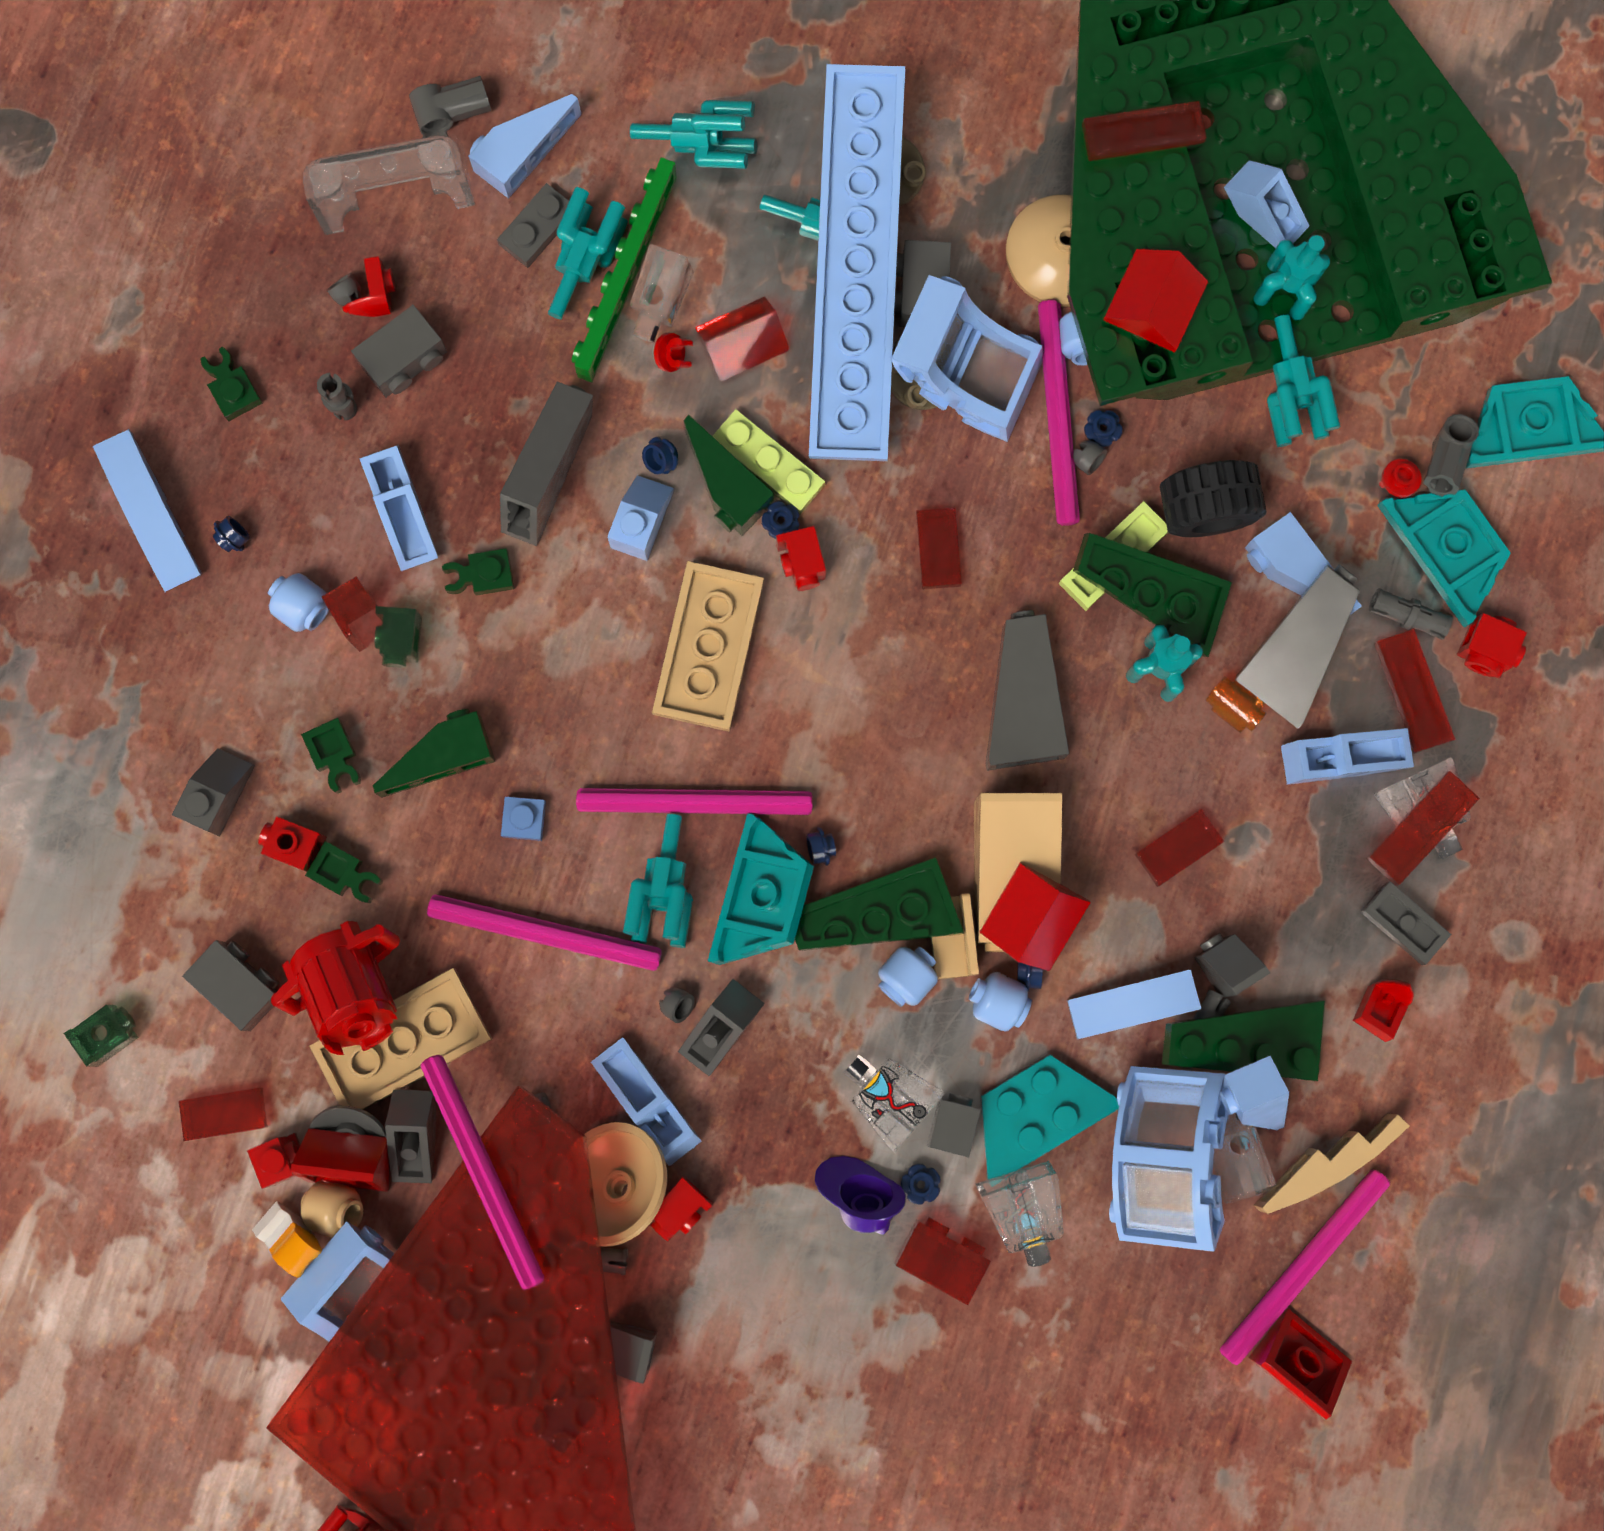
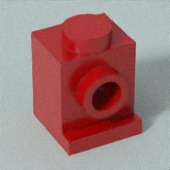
[776,526,826,591]
[258,816,327,872]
[247,1133,301,1189]
[650,1176,714,1242]

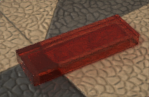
[1082,101,1207,161]
[1374,629,1455,754]
[1366,771,1480,886]

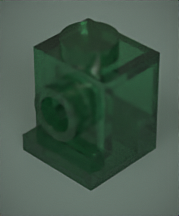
[374,606,422,668]
[63,1004,139,1067]

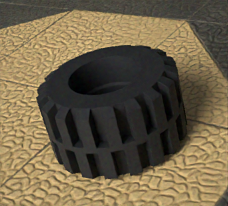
[1159,460,1267,537]

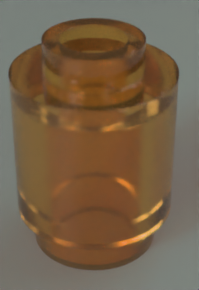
[1205,676,1266,733]

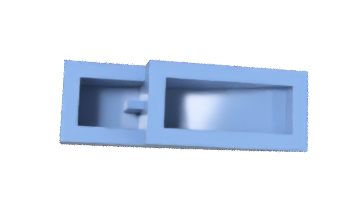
[360,445,438,571]
[1281,728,1414,784]
[1067,969,1201,1039]
[591,1037,702,1166]

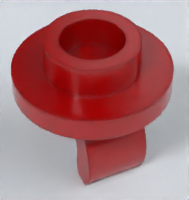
[654,333,693,372]
[1379,459,1422,499]

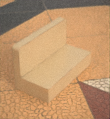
[931,893,979,979]

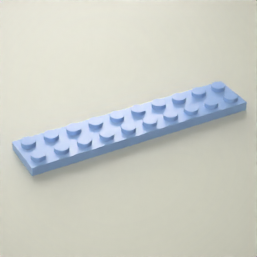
[809,64,905,461]

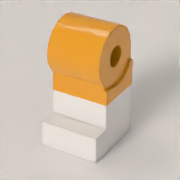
[252,1201,322,1278]

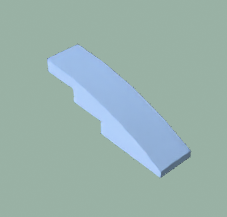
[93,429,202,592]

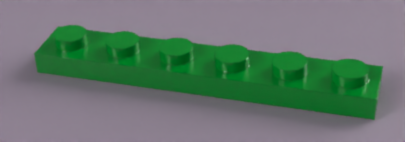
[572,157,677,383]

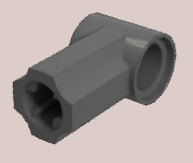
[409,76,491,136]
[1423,414,1479,496]

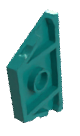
[1465,376,1604,469]
[1377,489,1511,628]
[708,813,814,965]
[980,1055,1119,1186]

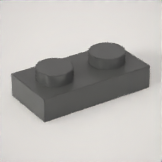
[497,183,569,268]
[1361,882,1452,965]

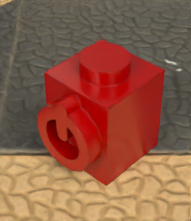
[1457,613,1527,678]

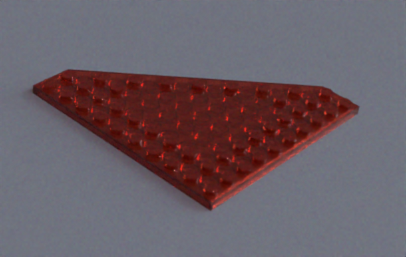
[266,1086,636,1531]

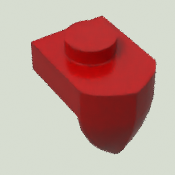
[342,256,396,317]
[1353,979,1414,1042]

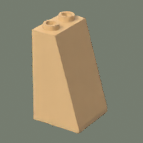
[974,793,1062,952]

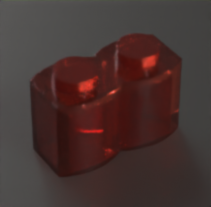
[894,1217,991,1305]

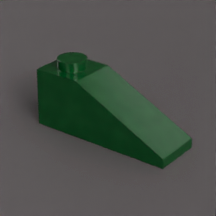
[683,415,774,536]
[373,709,495,798]

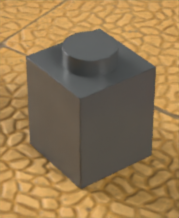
[927,1093,981,1158]

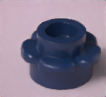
[1084,410,1123,447]
[642,437,678,474]
[762,501,800,539]
[213,516,250,552]
[806,827,836,866]
[1017,962,1043,992]
[901,1164,941,1205]

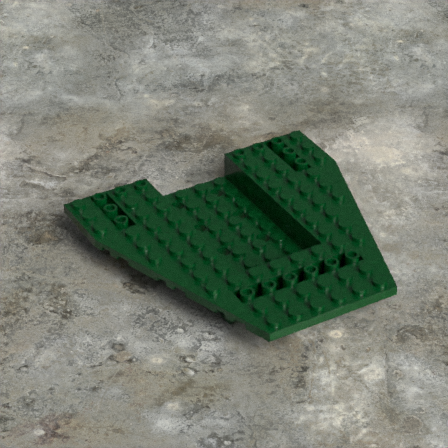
[1067,0,1552,406]

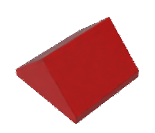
[1103,249,1208,353]
[979,862,1091,971]
[290,1128,389,1192]
[1248,1309,1352,1420]

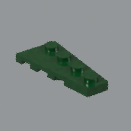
[1073,533,1232,657]
[795,857,964,951]
[1162,1000,1325,1081]

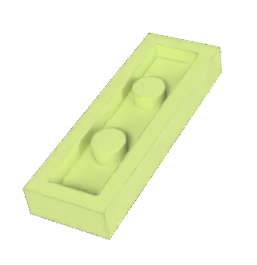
[713,409,825,514]
[1059,501,1168,611]

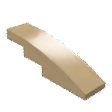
[1254,1114,1410,1214]

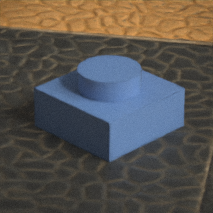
[501,797,546,841]

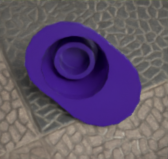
[815,1156,906,1235]

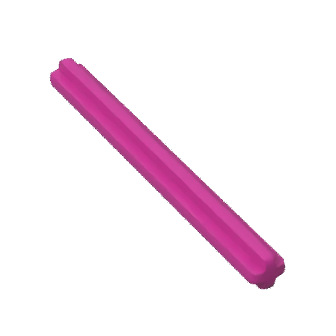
[1038,300,1080,526]
[576,788,813,815]
[427,894,662,971]
[421,1055,544,1290]
[1220,1169,1390,1365]

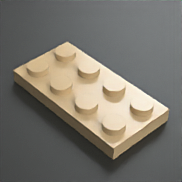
[652,561,764,732]
[309,968,493,1110]

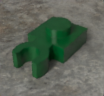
[201,347,263,422]
[442,548,514,596]
[301,718,361,794]
[305,841,383,903]

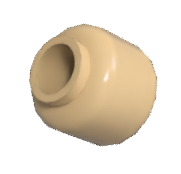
[301,1180,363,1238]

